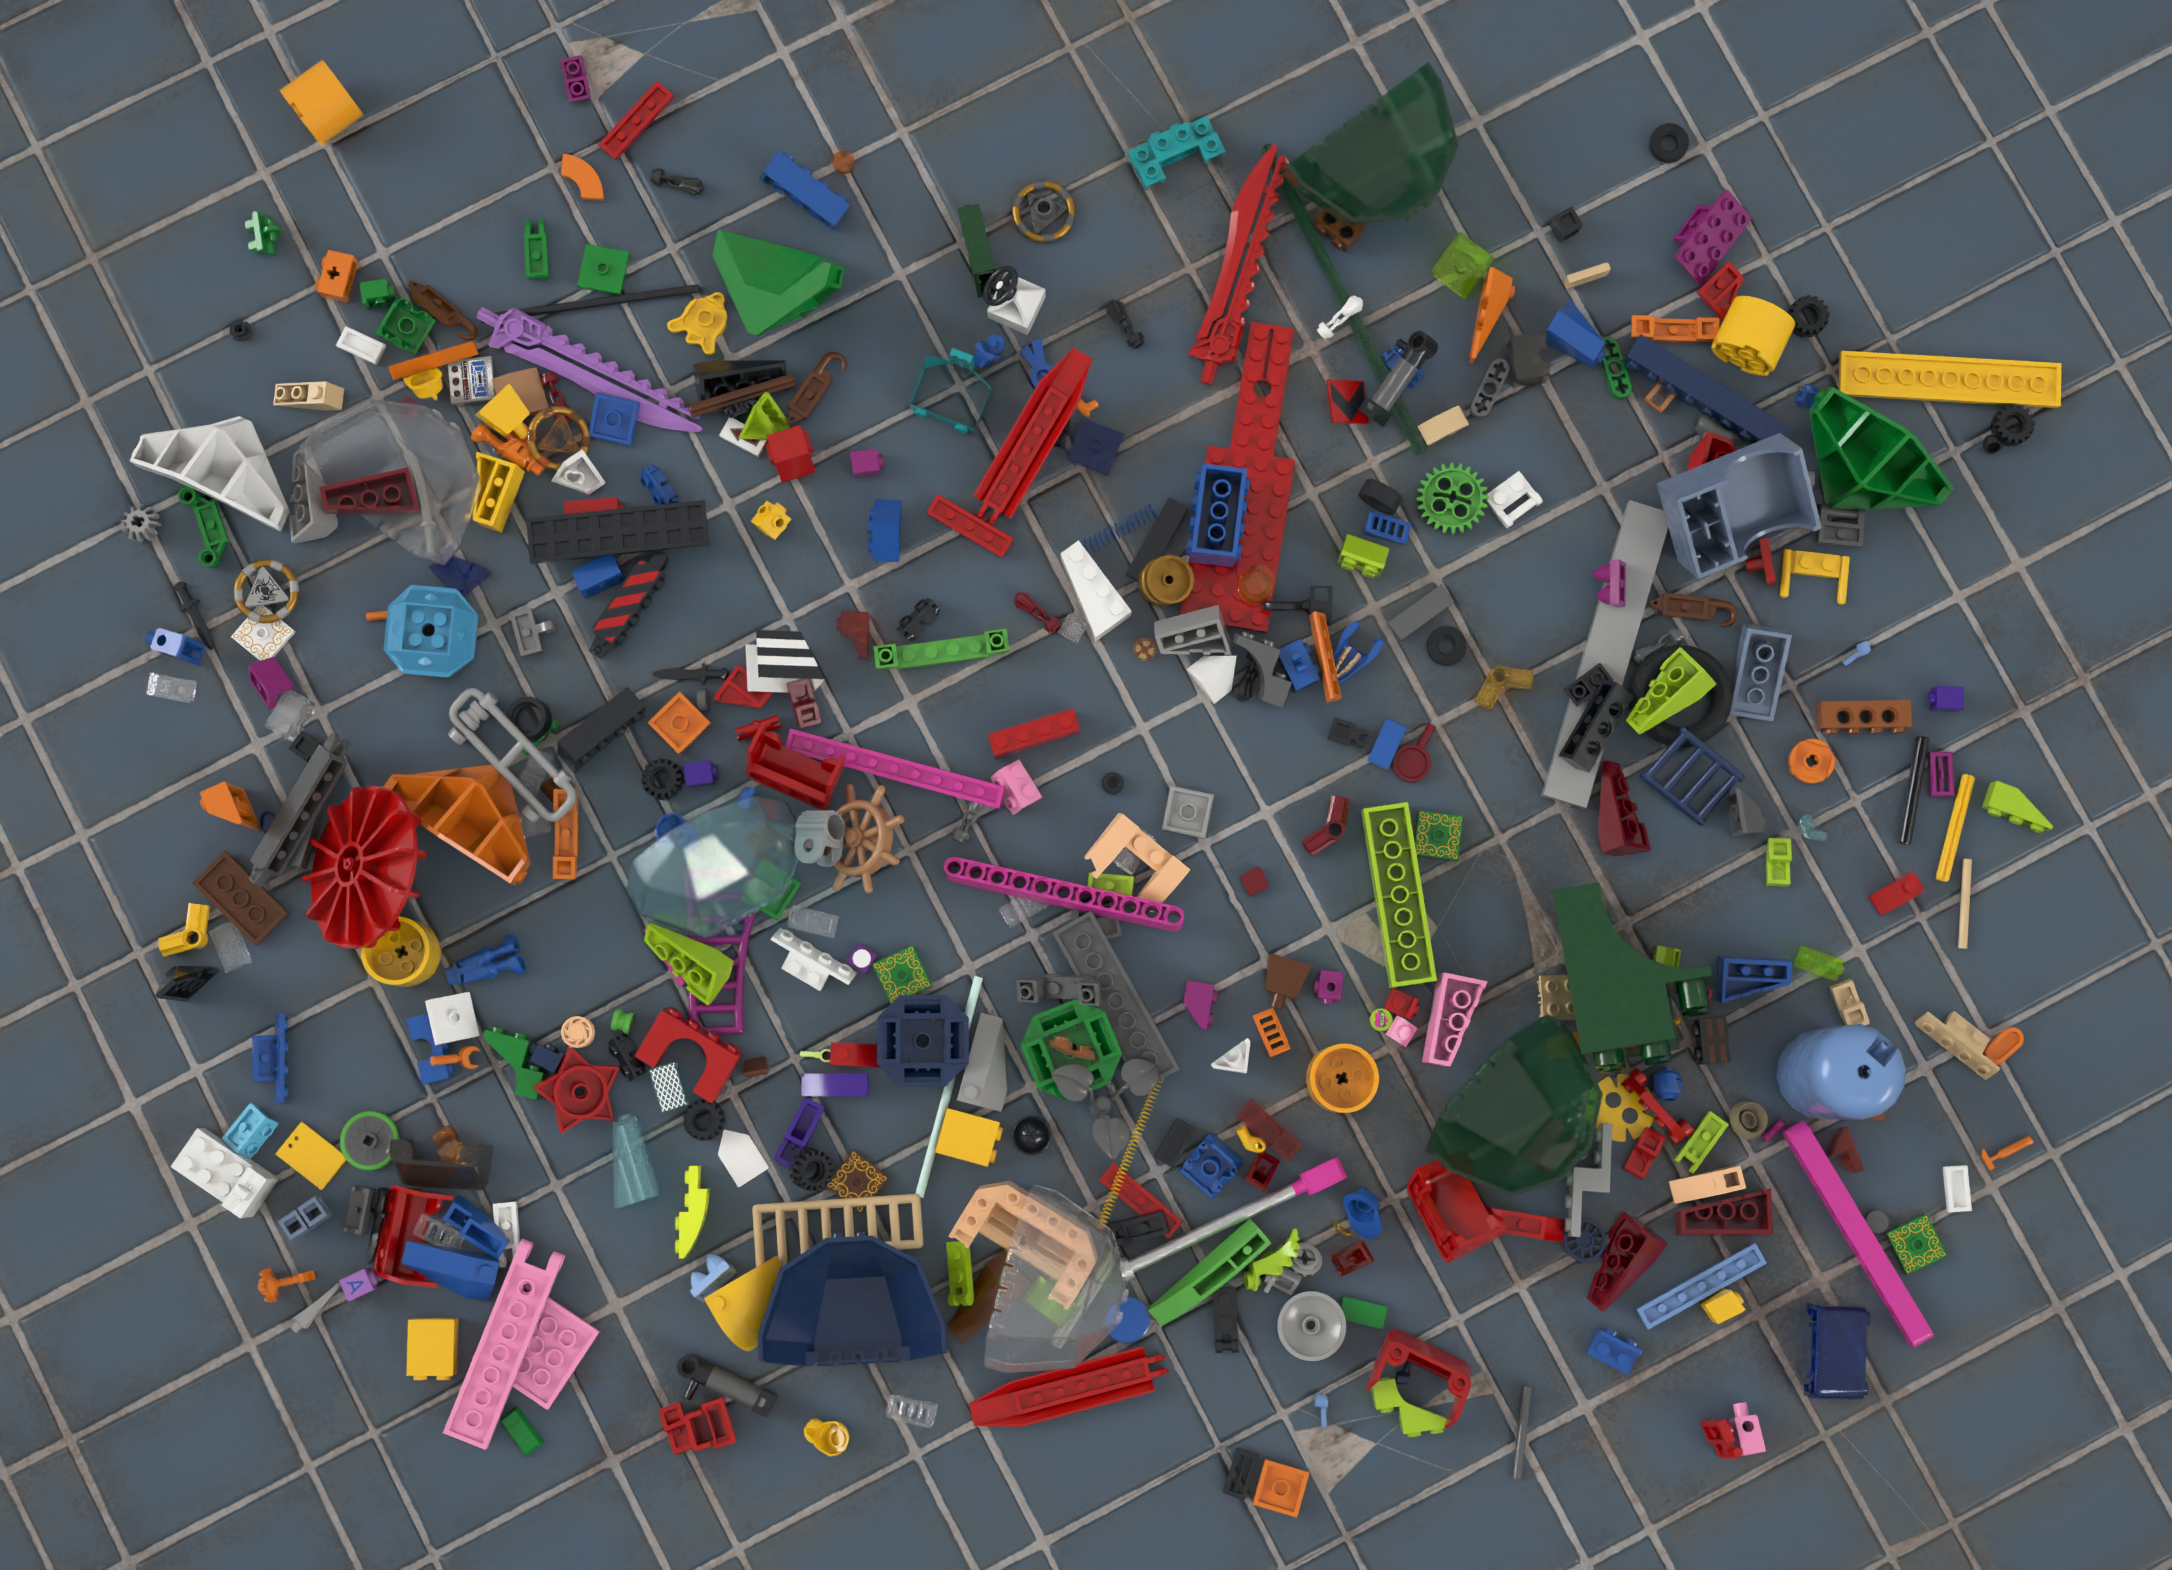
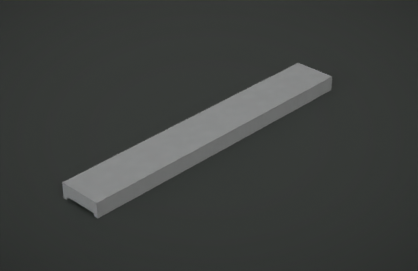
[1541,500,1668,809]

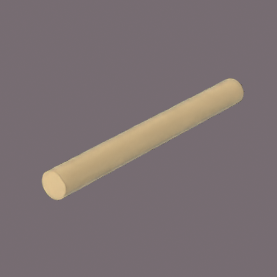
[1958,859,1972,949]

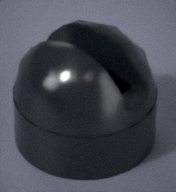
[1983,435,2002,454]

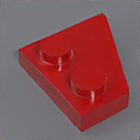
[1696,261,1744,322]
[712,664,774,709]

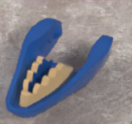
[1333,620,1384,684]

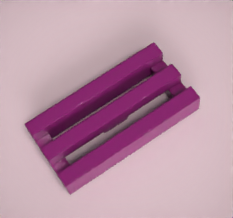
[1928,752,1954,797]

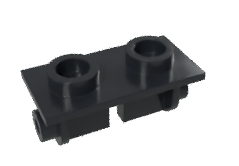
[897,598,940,641]
[608,1033,646,1082]

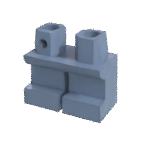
[278,1196,333,1241]

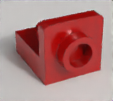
[1383,988,1420,1020]

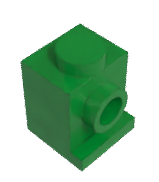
[360,278,396,310]

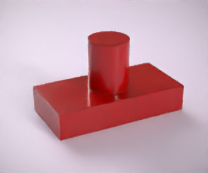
[1745,538,1776,586]

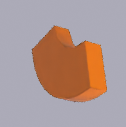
[561,154,604,201]

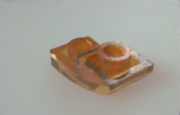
[1050,1036,1095,1061]

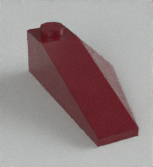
[1598,761,1651,856]
[1587,1212,1668,1312]

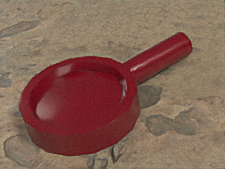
[1392,723,1436,783]

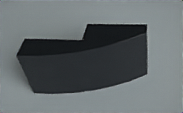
[1564,663,1613,707]

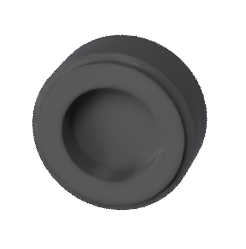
[697,688,710,711]
[1864,1210,1889,1233]

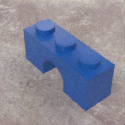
[407,1013,455,1085]

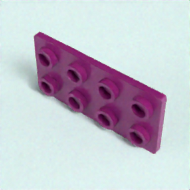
[1673,190,1752,285]

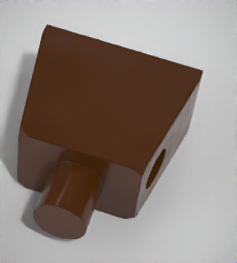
[1264,953,1311,1010]

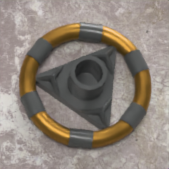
[1012,180,1076,243]

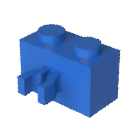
[1278,639,1321,693]

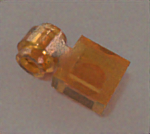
[432,1125,469,1172]

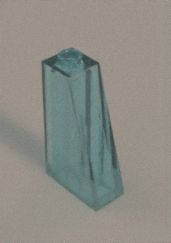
[613,1113,662,1209]

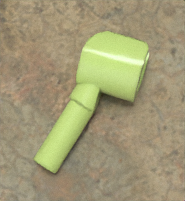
[800,1049,831,1062]

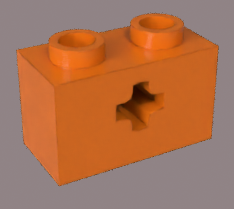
[316,250,359,303]

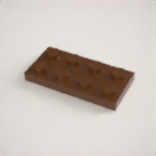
[192,851,289,946]

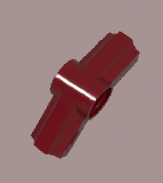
[1301,795,1350,857]

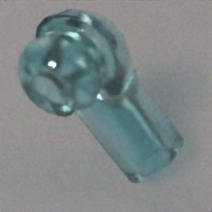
[1798,814,1827,843]

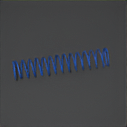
[1080,504,1157,555]

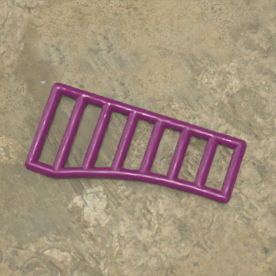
[685,867,758,1035]

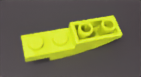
[675,1166,710,1259]

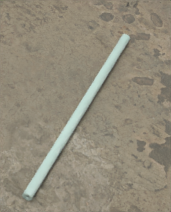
[915,976,983,1198]

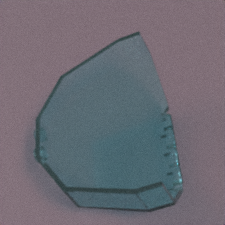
[627,796,798,938]

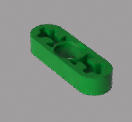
[1601,337,1632,400]

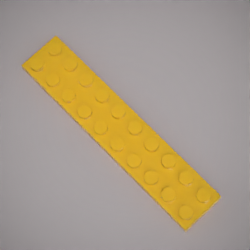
[1838,351,2062,408]

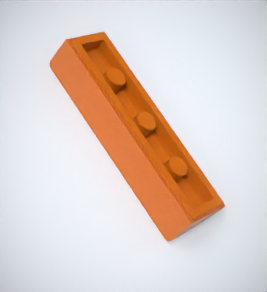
[388,339,478,380]
[1309,611,1342,703]

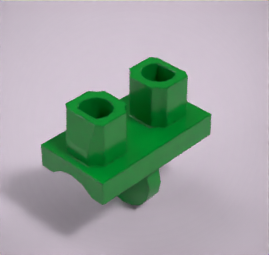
[245,211,282,255]

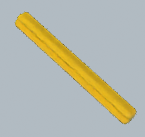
[1936,774,1975,882]

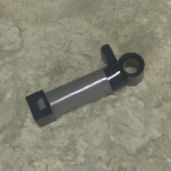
[1358,330,1438,427]
[677,1354,778,1417]

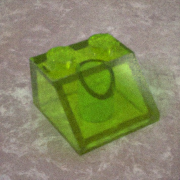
[1430,232,1495,299]

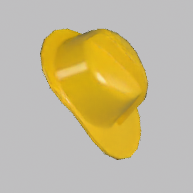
[403,367,443,401]

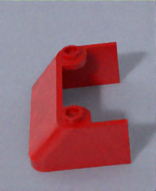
[746,720,846,810]
[374,1185,454,1288]
[1365,1330,1471,1429]

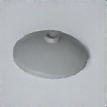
[1277,1291,1346,1361]

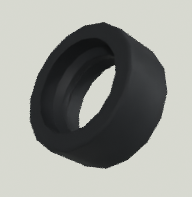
[1358,479,1403,515]
[506,697,552,740]

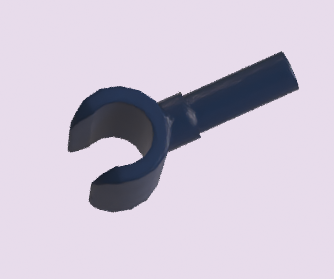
[1396,1361,1411,1385]

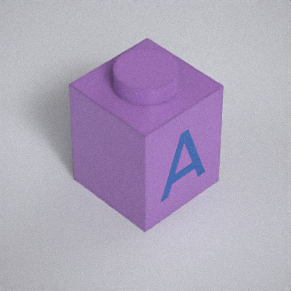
[339,1268,379,1302]

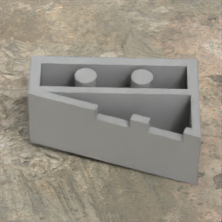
[1154,605,1232,655]

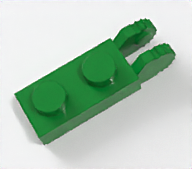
[524,218,550,280]

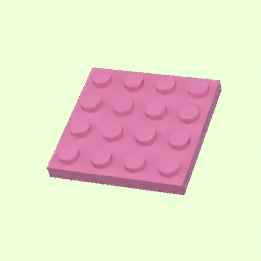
[472,1283,601,1410]

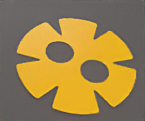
[1588,1074,1653,1142]

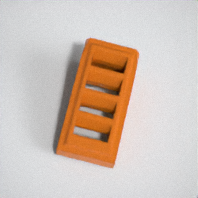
[1252,1007,1291,1058]

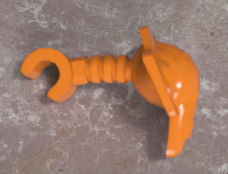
[257,1267,316,1303]

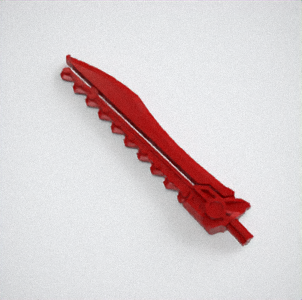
[1188,144,1289,385]

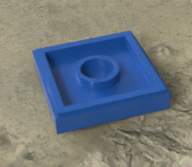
[589,392,640,446]

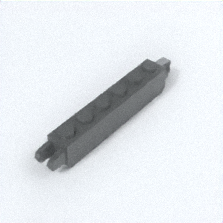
[249,733,351,887]

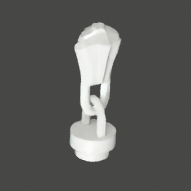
[1317,296,1363,340]

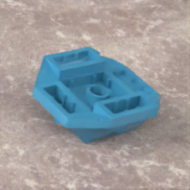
[383,585,479,678]

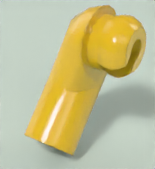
[1236,1125,1266,1153]

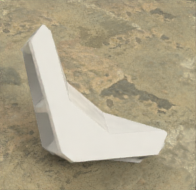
[130,416,290,532]

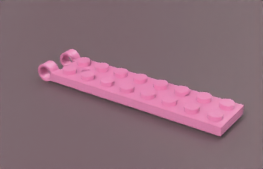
[443,1238,565,1450]

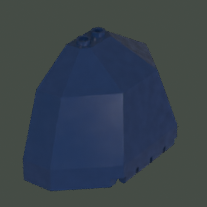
[758,1232,948,1366]

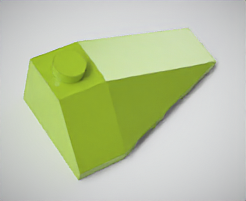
[644,922,734,1005]

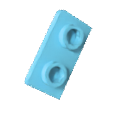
[222,1102,278,1159]

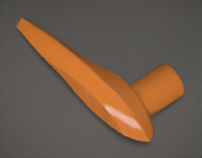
[1076,398,1099,417]

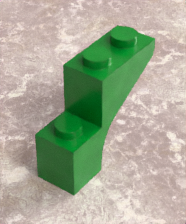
[483,1027,547,1100]

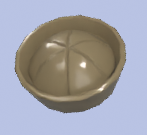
[1730,1101,1768,1139]

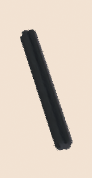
[1898,736,1929,845]

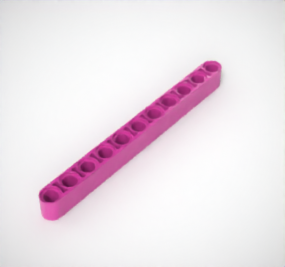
[944,857,1184,932]
[1783,1120,1934,1349]

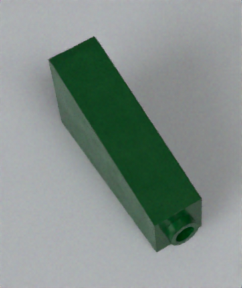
[957,204,997,298]

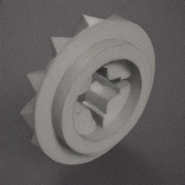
[1291,1243,1322,1277]

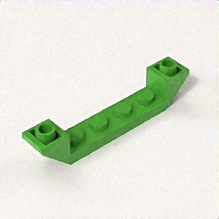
[873,629,1010,670]

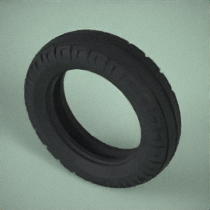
[1629,645,1733,747]

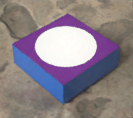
[846,943,878,974]

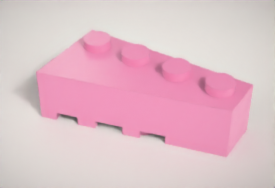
[1422,973,1488,1067]

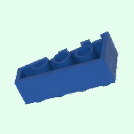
[759,151,850,229]

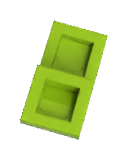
[1766,838,1792,887]

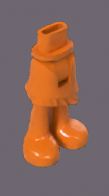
[470,422,548,476]

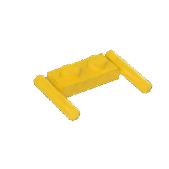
[1780,549,1850,605]

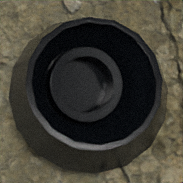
[1012,1115,1051,1155]

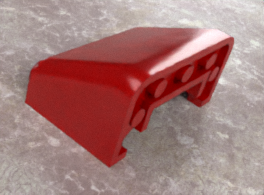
[1407,1151,1507,1263]

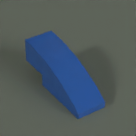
[443,1195,510,1260]

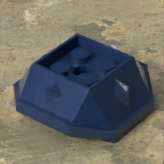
[877,995,969,1087]

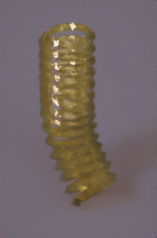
[1333,1221,1352,1238]

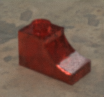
[837,611,870,660]

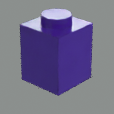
[1927,686,1964,712]
[684,760,718,788]

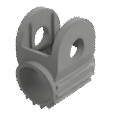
[794,810,846,867]

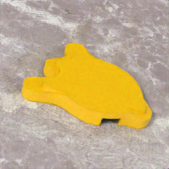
[667,292,727,356]

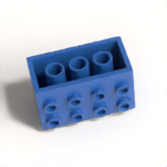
[1186,463,1250,567]

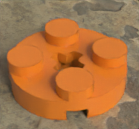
[1788,739,1835,784]

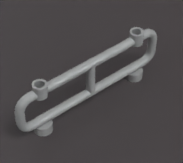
[448,688,576,822]

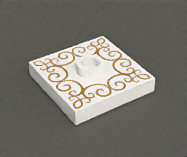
[231,605,296,661]

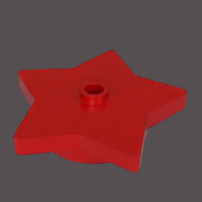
[533,1047,619,1133]

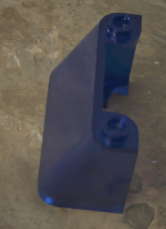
[1804,1303,1870,1400]

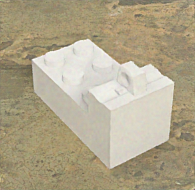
[171,1128,279,1218]

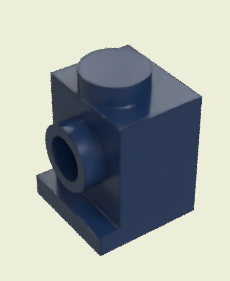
[530,1043,566,1073]

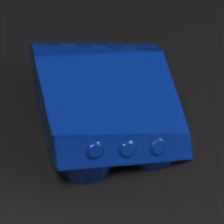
[1179,1133,1244,1199]

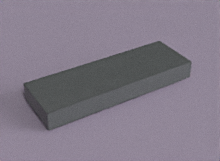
[1387,584,1455,641]

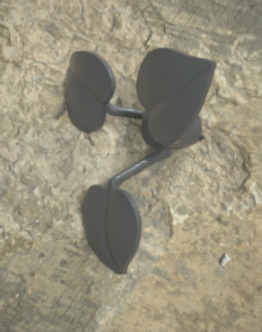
[1051,1059,1158,1160]

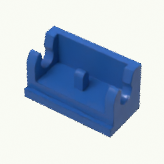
[571,556,625,599]

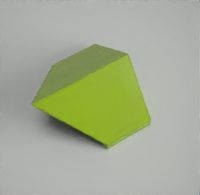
[738,392,791,440]

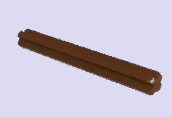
[688,374,795,417]

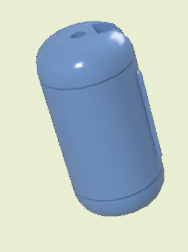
[1776,1024,1906,1120]

